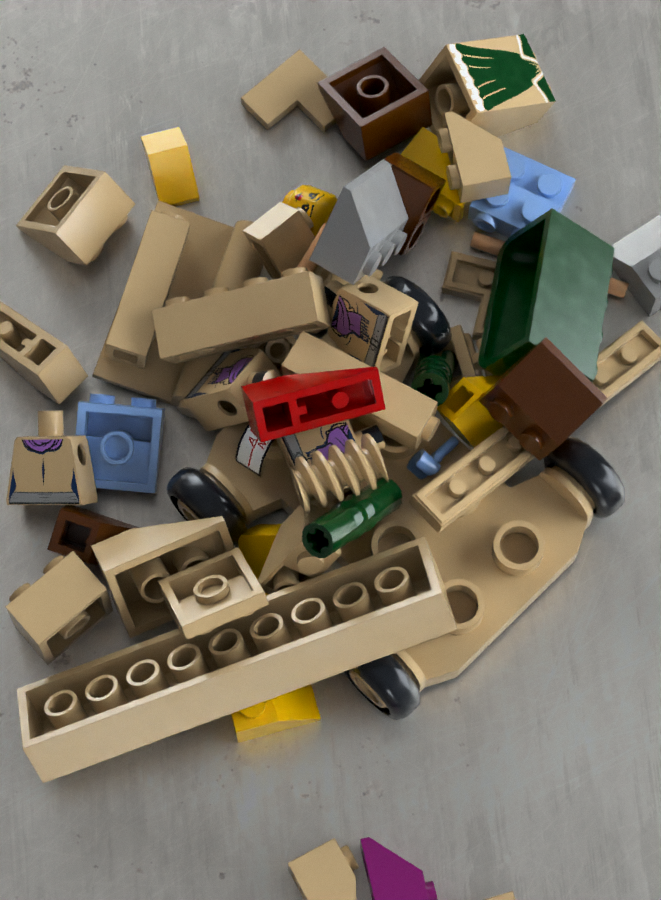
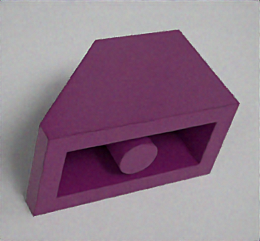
[360,837,438,900]

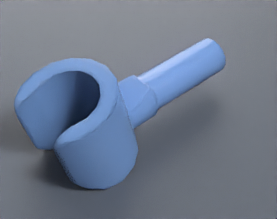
[407,436,459,480]

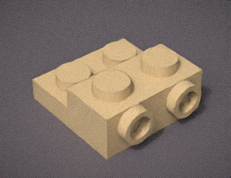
[158,547,269,640]

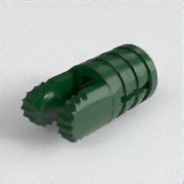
[411,350,456,406]

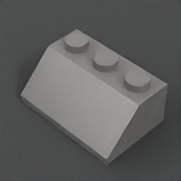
[309,159,409,285]
[611,214,661,317]

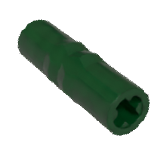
[302,477,403,558]

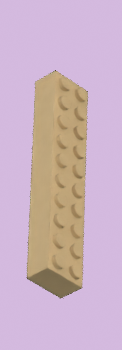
[17,537,458,783]

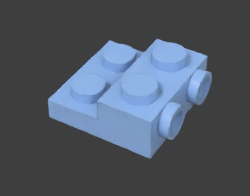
[468,146,576,237]
[76,393,165,494]

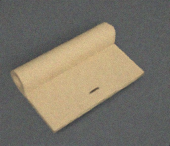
[92,201,264,418]

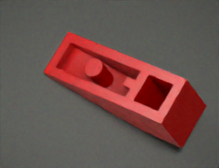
[241,367,386,443]

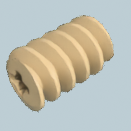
[290,433,389,513]

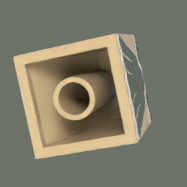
[419,34,556,137]

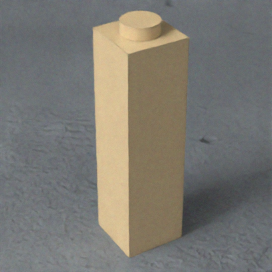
[104,210,191,369]
[281,330,440,451]

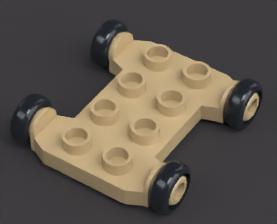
[167,276,625,720]

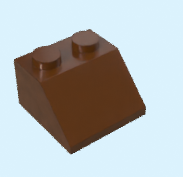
[317,47,433,161]
[479,337,608,461]

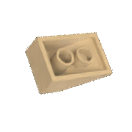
[91,516,235,638]

